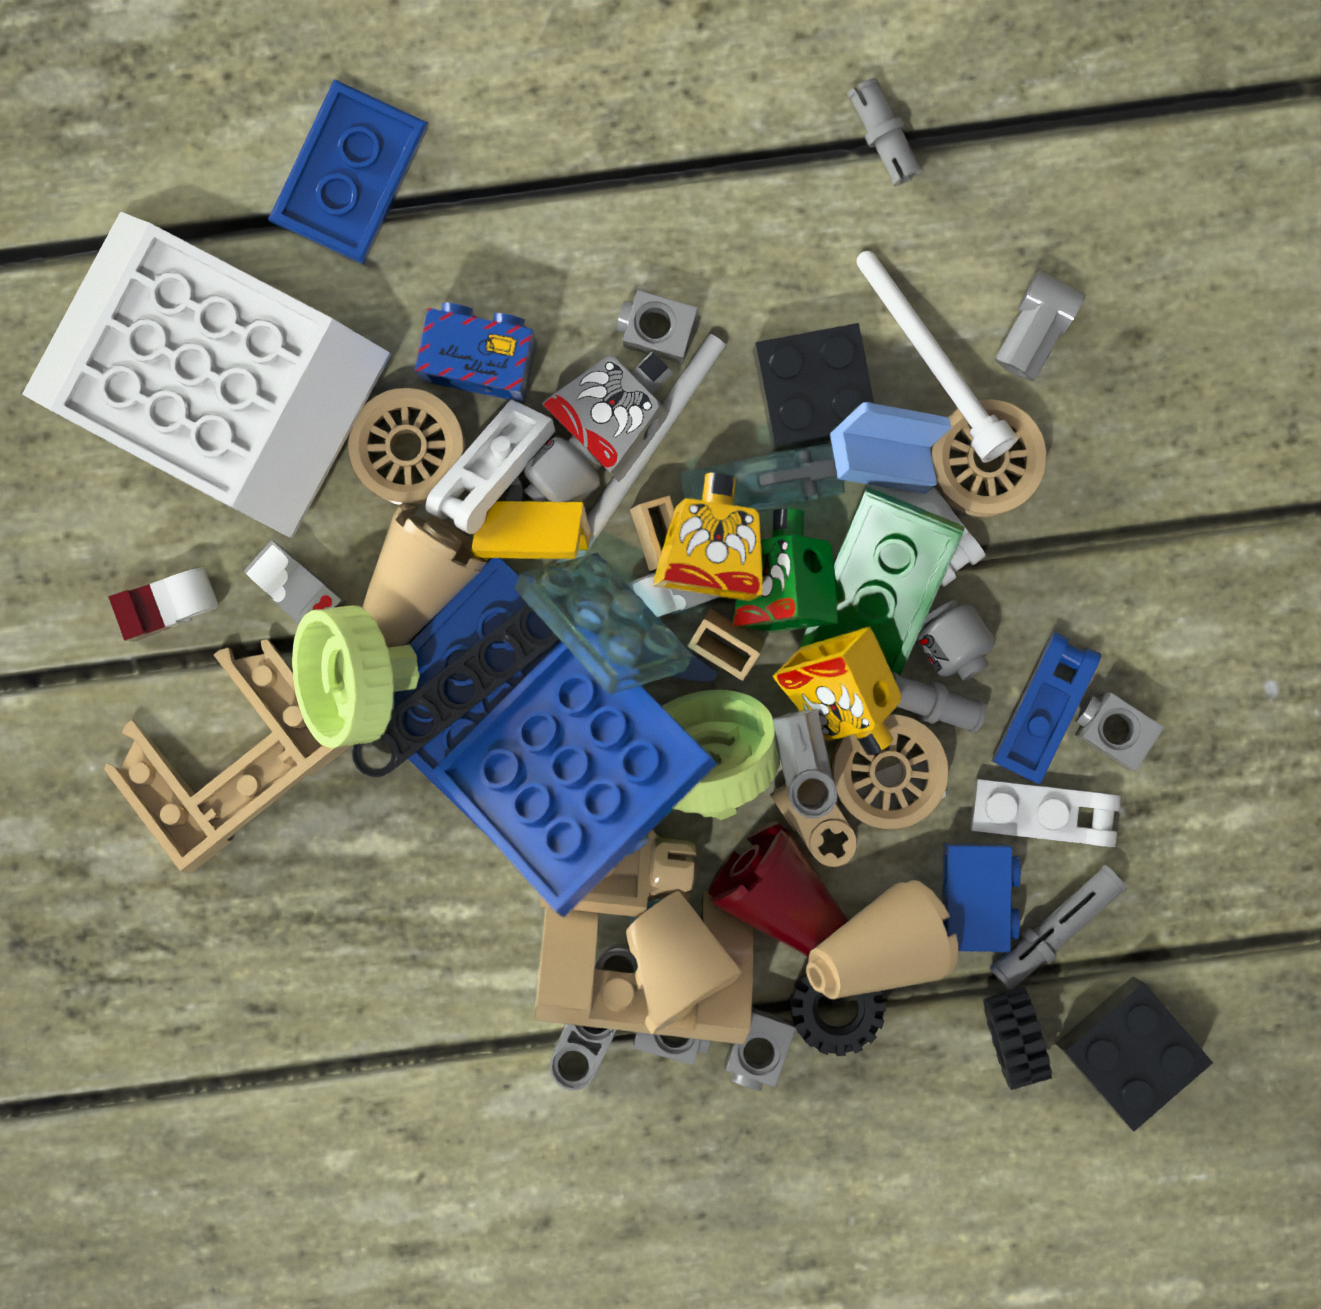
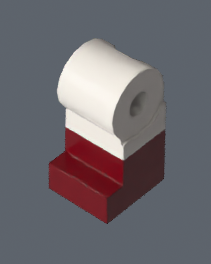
[108,567,219,642]

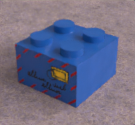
[415,302,537,403]

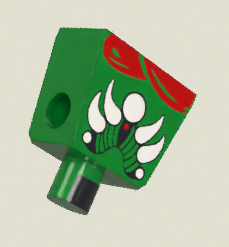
[733,508,838,633]

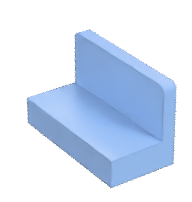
[830,402,951,494]

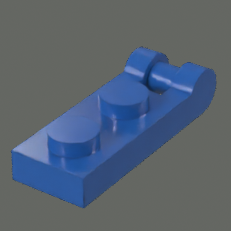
[991,631,1102,784]

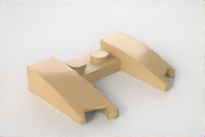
[104,639,352,874]
[534,891,754,1044]

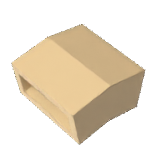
[630,495,674,573]
[687,608,765,681]

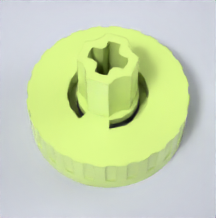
[292,605,420,748]
[662,690,780,820]

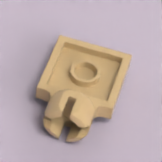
[540,829,697,917]

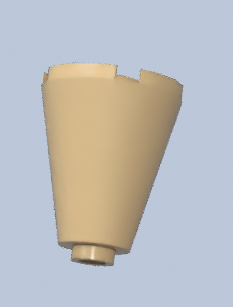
[362,503,489,648]
[806,880,958,999]

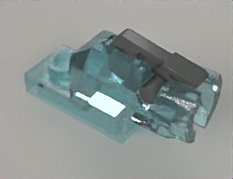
[680,443,845,512]

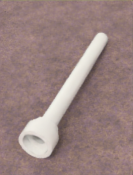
[857,251,1018,462]

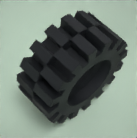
[790,969,886,1057]
[983,987,1052,1090]

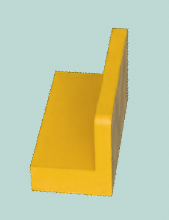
[472,501,591,559]

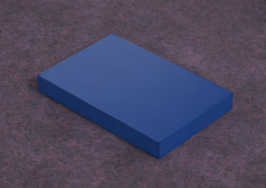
[268,79,429,266]

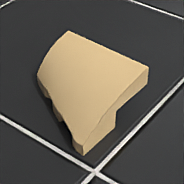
[626,890,742,1034]

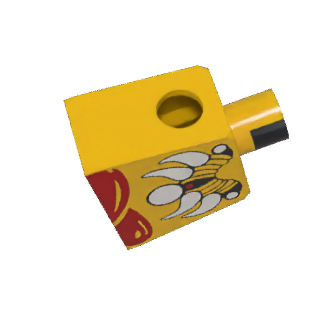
[653,473,763,601]
[773,627,901,755]

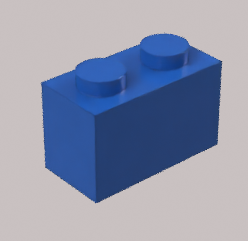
[942,843,1021,952]

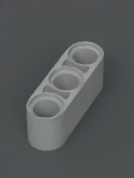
[550,943,638,1091]

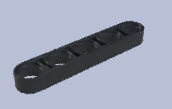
[352,600,566,777]

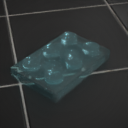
[514,553,693,695]

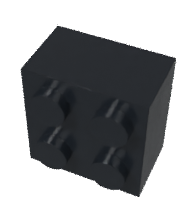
[753,323,874,451]
[1055,976,1213,1132]

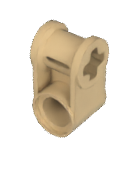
[770,778,857,867]

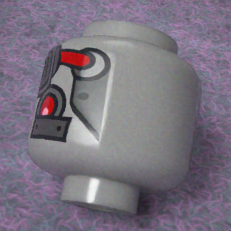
[524,436,601,502]
[918,600,995,681]

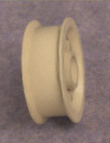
[348,388,466,505]
[930,399,1047,517]
[831,714,948,829]

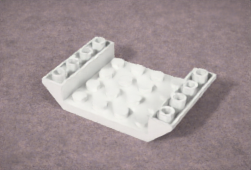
[22,212,392,539]

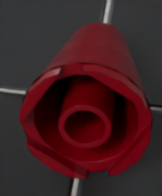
[708,821,849,958]

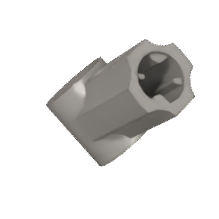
[994,270,1086,382]
[772,709,837,818]

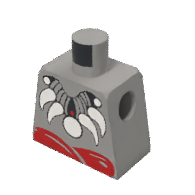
[542,351,673,482]

